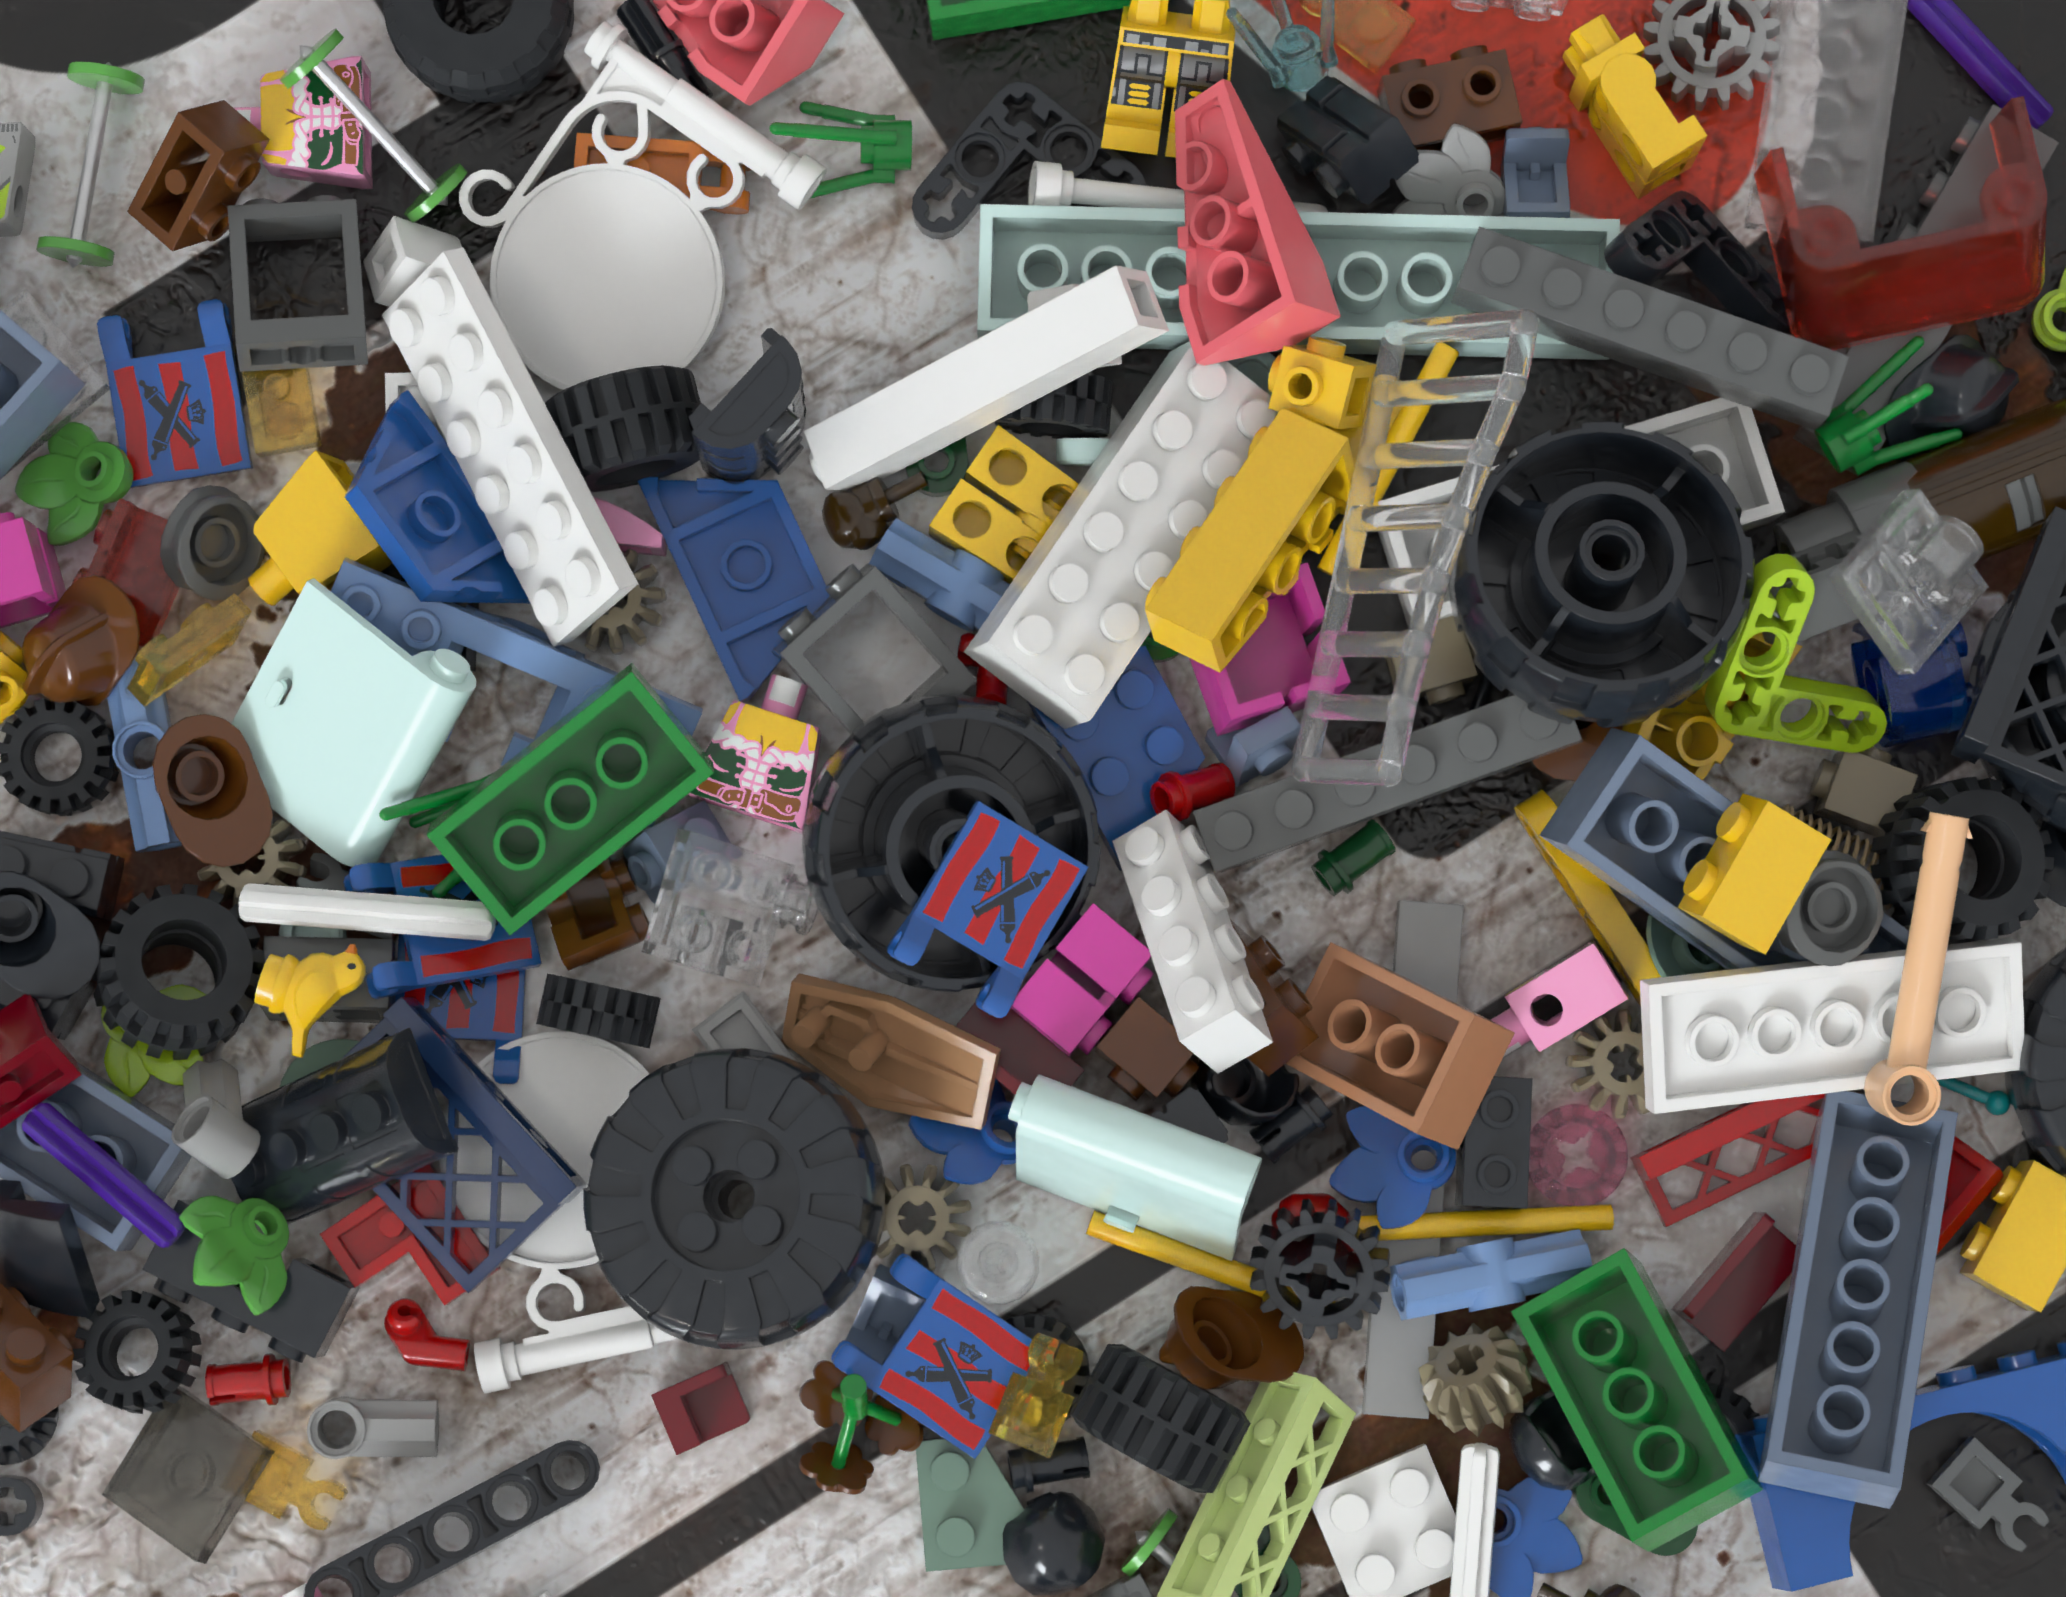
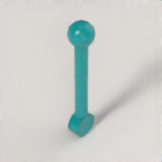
[1937,1078,2010,1116]

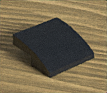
[0,1180,100,1318]

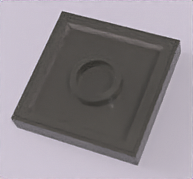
[102,1386,275,1564]

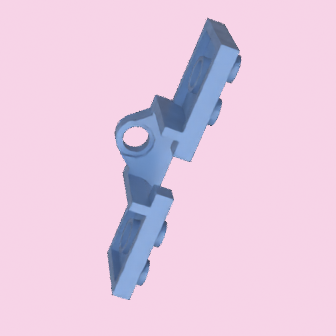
[331,558,703,827]

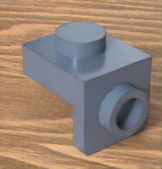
[1500,127,1570,218]
[1205,706,1301,787]
[623,800,737,904]
[845,1264,925,1364]

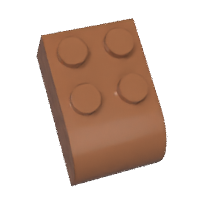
[1285,942,1515,1150]

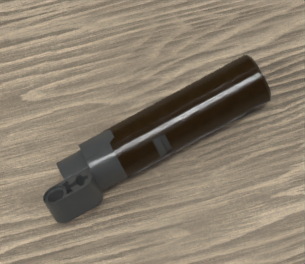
[1762,397,2066,645]

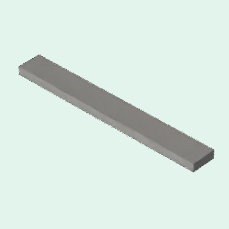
[1362,900,1464,1419]

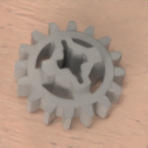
[1643,0,1781,111]

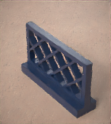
[341,997,588,1293]

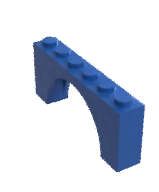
[1735,1340,2066,1592]

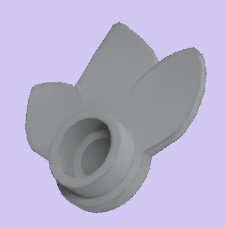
[1391,124,1505,216]

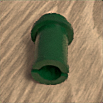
[1311,819,1396,896]

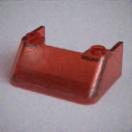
[1754,96,2047,350]

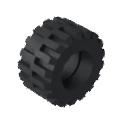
[545,365,701,492]
[1870,777,2054,945]
[92,884,265,1060]
[1070,1344,1251,1493]

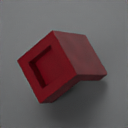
[651,1362,750,1455]

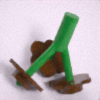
[799,1360,924,1495]

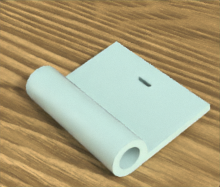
[231,578,476,867]
[1008,1074,1262,1261]

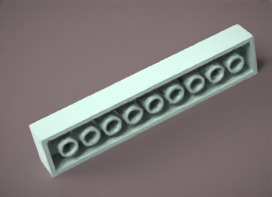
[977,204,1620,360]

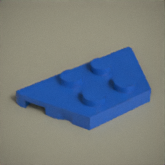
[344,390,531,604]
[638,477,831,703]
[1027,646,1205,871]

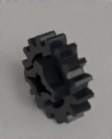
[1249,1199,1391,1340]

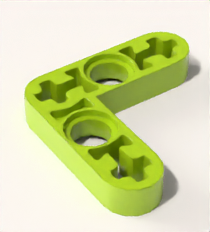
[1704,554,1887,753]

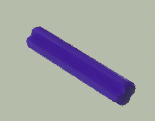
[1906,0,2054,130]
[21,1102,186,1248]

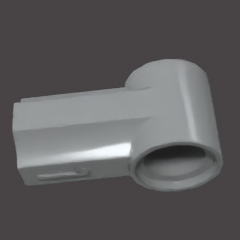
[171,1059,261,1179]
[307,1397,439,1460]

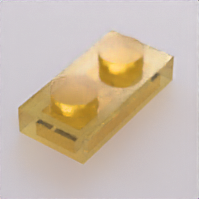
[234,330,322,457]
[127,593,252,707]

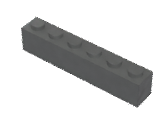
[1793,104,2059,476]
[1451,226,1850,430]
[1193,695,1583,873]

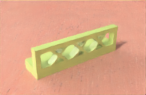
[1157,1372,1356,1597]

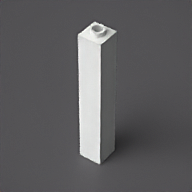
[804,265,1169,492]

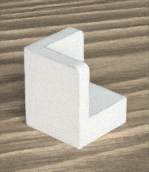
[363,216,462,307]

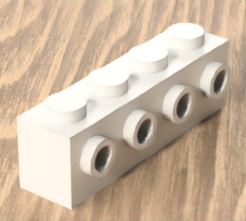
[1113,810,1273,1073]

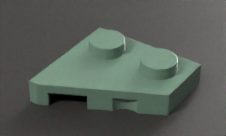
[916,1438,1024,1572]

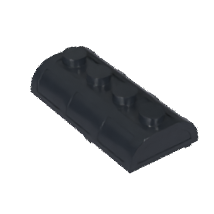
[689,328,807,482]
[231,1028,459,1224]

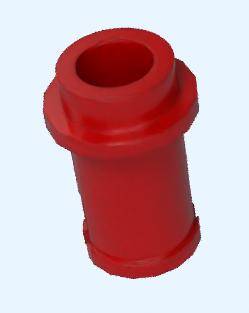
[1150,763,1235,822]
[205,1353,291,1406]

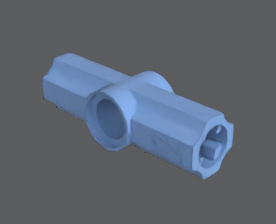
[869,518,1010,632]
[107,653,182,853]
[1389,1229,1592,1321]

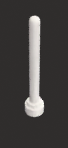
[1028,161,1328,212]

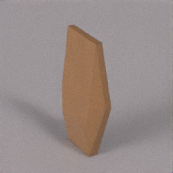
[781,973,1001,1130]

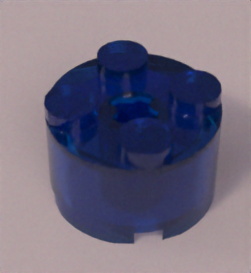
[1851,605,1974,748]

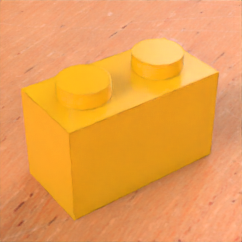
[1677,793,1832,955]
[1959,1160,2066,1312]

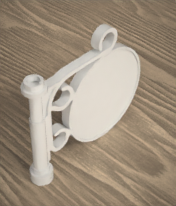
[459,21,827,390]
[439,1031,678,1394]

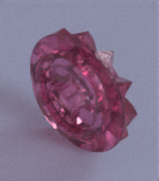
[1529,1104,1628,1206]

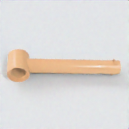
[1864,812,1973,1126]

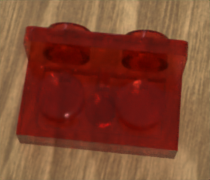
[71,498,180,651]

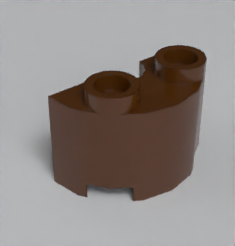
[545,856,654,971]

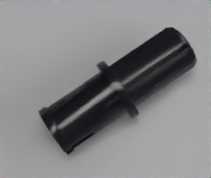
[616,0,713,98]

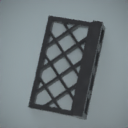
[1950,506,2066,794]

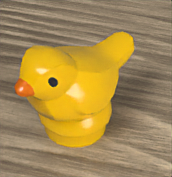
[254,944,366,1058]

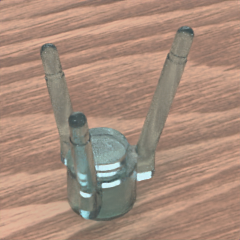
[1226,0,1338,92]

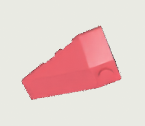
[652,0,845,106]
[1175,79,1341,366]

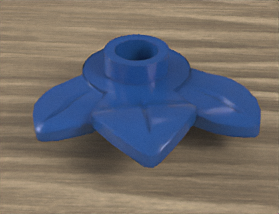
[908,1080,1018,1185]
[1329,1106,1456,1229]
[1490,1477,1583,1597]

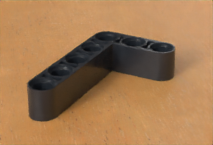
[303,1440,600,1597]

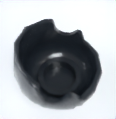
[1196,1058,1300,1126]
[1509,1389,1596,1491]
[1002,1491,1105,1595]

